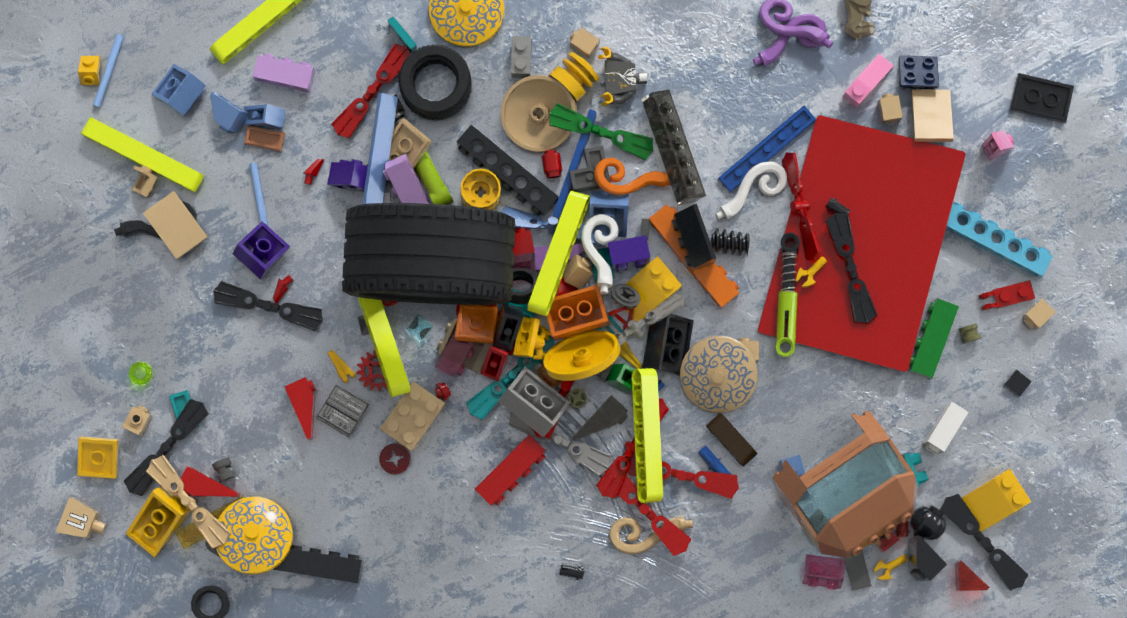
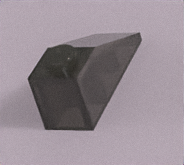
[572,395,628,441]

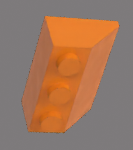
[547,285,611,341]

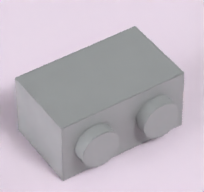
[511,36,532,79]

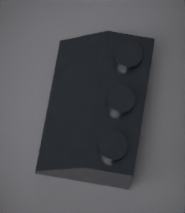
[671,204,716,271]
[642,314,694,376]
[908,536,947,581]

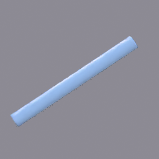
[93,34,123,108]
[249,163,268,226]

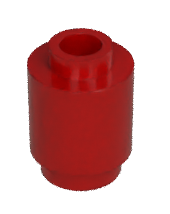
[541,150,563,179]

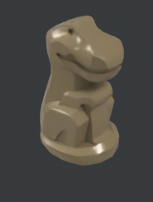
[844,0,875,40]

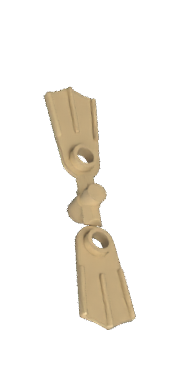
[146,455,230,549]

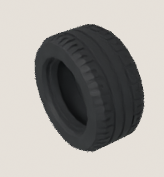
[398,44,472,120]

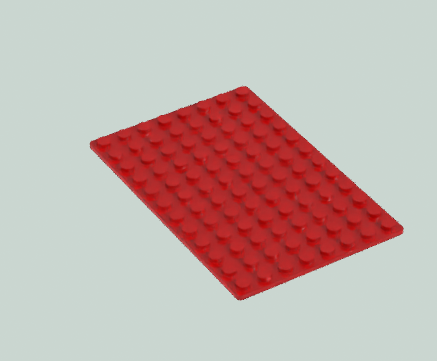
[758,115,966,372]

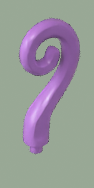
[759,0,833,49]
[753,14,827,66]

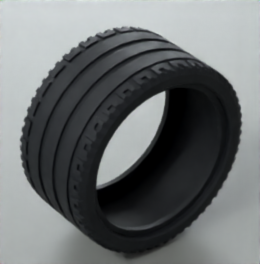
[342,203,516,305]

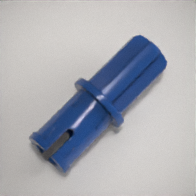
[698,446,731,474]

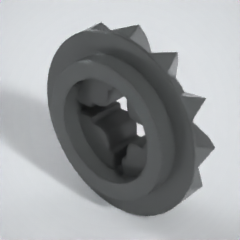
[610,284,641,309]

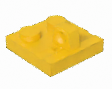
[77,436,119,479]

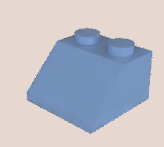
[152,64,206,116]
[589,190,629,237]

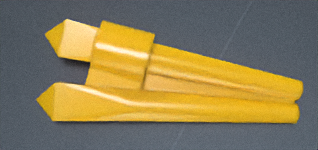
[619,342,642,369]
[327,350,355,383]

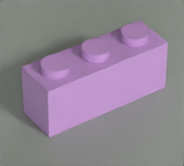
[252,54,315,93]
[383,154,430,204]

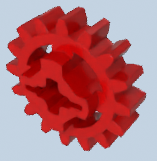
[356,350,388,392]

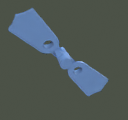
[500,206,608,246]

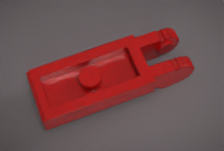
[979,280,1035,311]

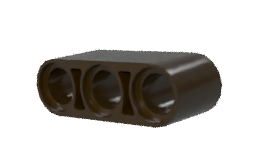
[706,413,758,467]

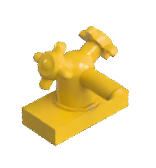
[513,318,551,360]

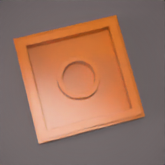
[455,305,499,344]

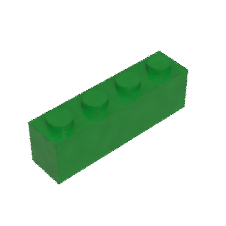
[908,298,959,380]

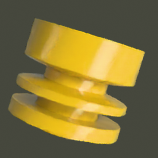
[549,52,599,102]
[460,169,501,211]

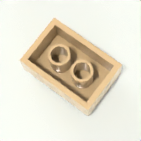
[380,381,446,452]

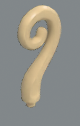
[609,517,693,555]

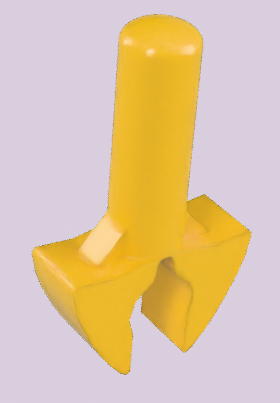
[796,257,827,288]
[873,554,908,580]

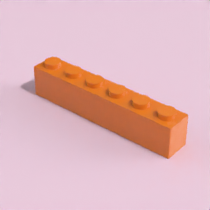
[649,204,739,309]

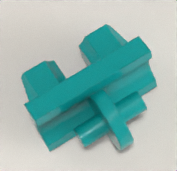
[894,453,928,487]

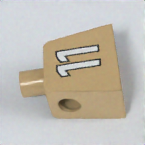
[56,497,106,538]

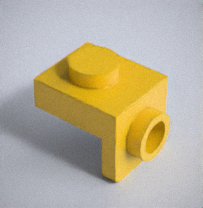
[78,56,101,85]

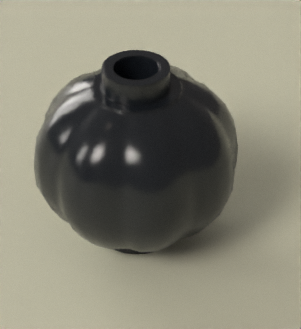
[910,505,946,540]

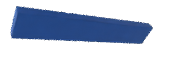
[718,106,816,193]
[552,109,597,221]

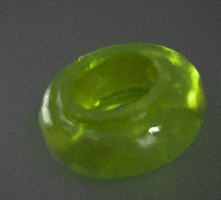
[129,361,153,385]

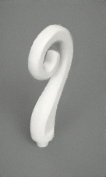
[716,162,787,220]
[581,214,619,294]

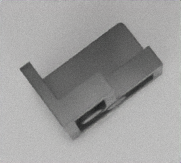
[569,146,611,192]

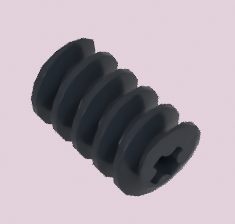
[710,228,750,256]

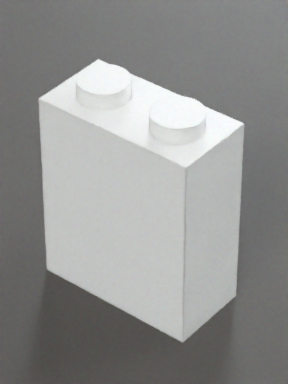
[922,402,969,455]

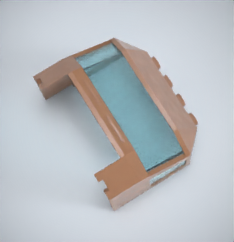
[772,411,918,558]

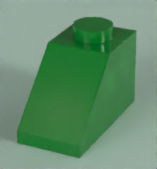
[606,363,634,395]

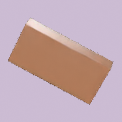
[244,125,286,152]

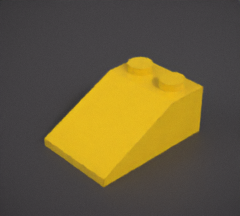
[622,256,682,322]
[962,469,1031,532]
[125,486,190,558]

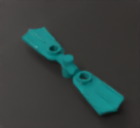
[466,336,555,420]

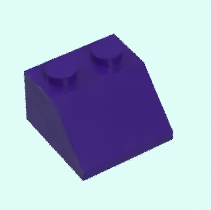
[232,221,290,279]

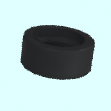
[509,267,537,305]
[191,586,230,618]

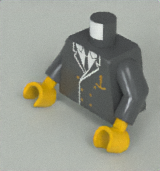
[598,47,647,106]

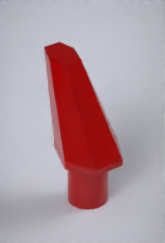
[303,159,325,185]
[273,275,294,304]

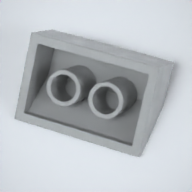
[498,367,570,437]

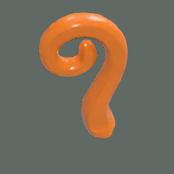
[594,158,674,195]

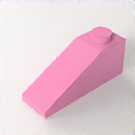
[843,54,894,108]
[982,131,1014,161]

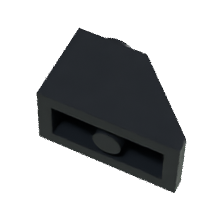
[493,303,523,351]

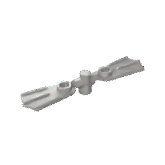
[614,293,684,346]
[508,412,611,476]

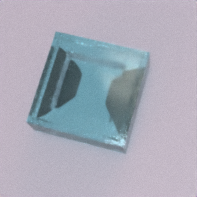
[406,314,433,341]

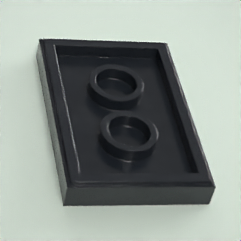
[1010,73,1074,123]

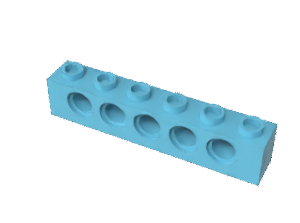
[946,202,1053,279]

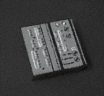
[316,385,369,438]

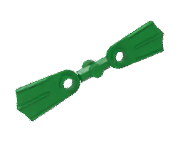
[549,103,654,160]

